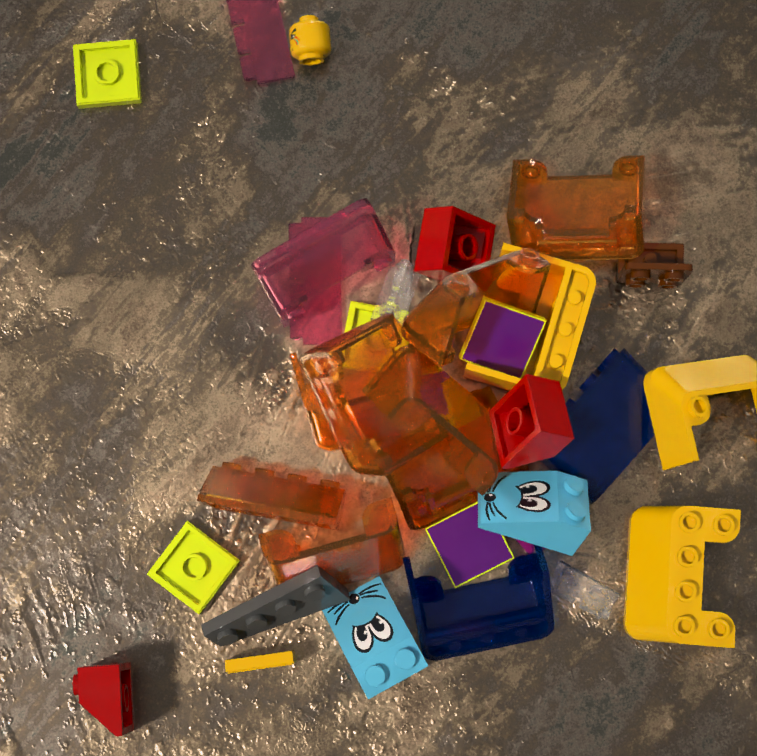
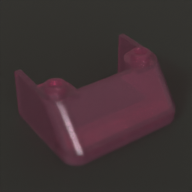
[251,198,395,328]

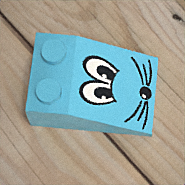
[478,470,591,556]
[322,576,428,699]

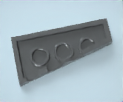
[201,565,351,647]

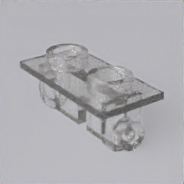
[371,259,421,329]
[546,560,620,620]

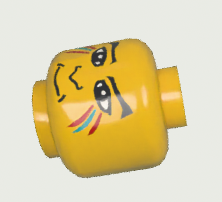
[289,15,331,66]

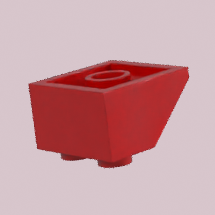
[414,206,496,287]
[489,374,575,469]
[73,662,134,736]

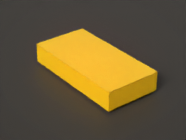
[225,650,296,674]

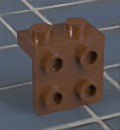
[616,242,693,289]

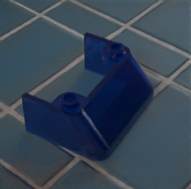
[403,544,554,661]

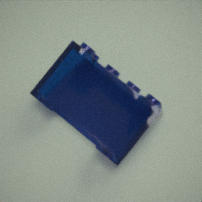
[540,348,655,505]

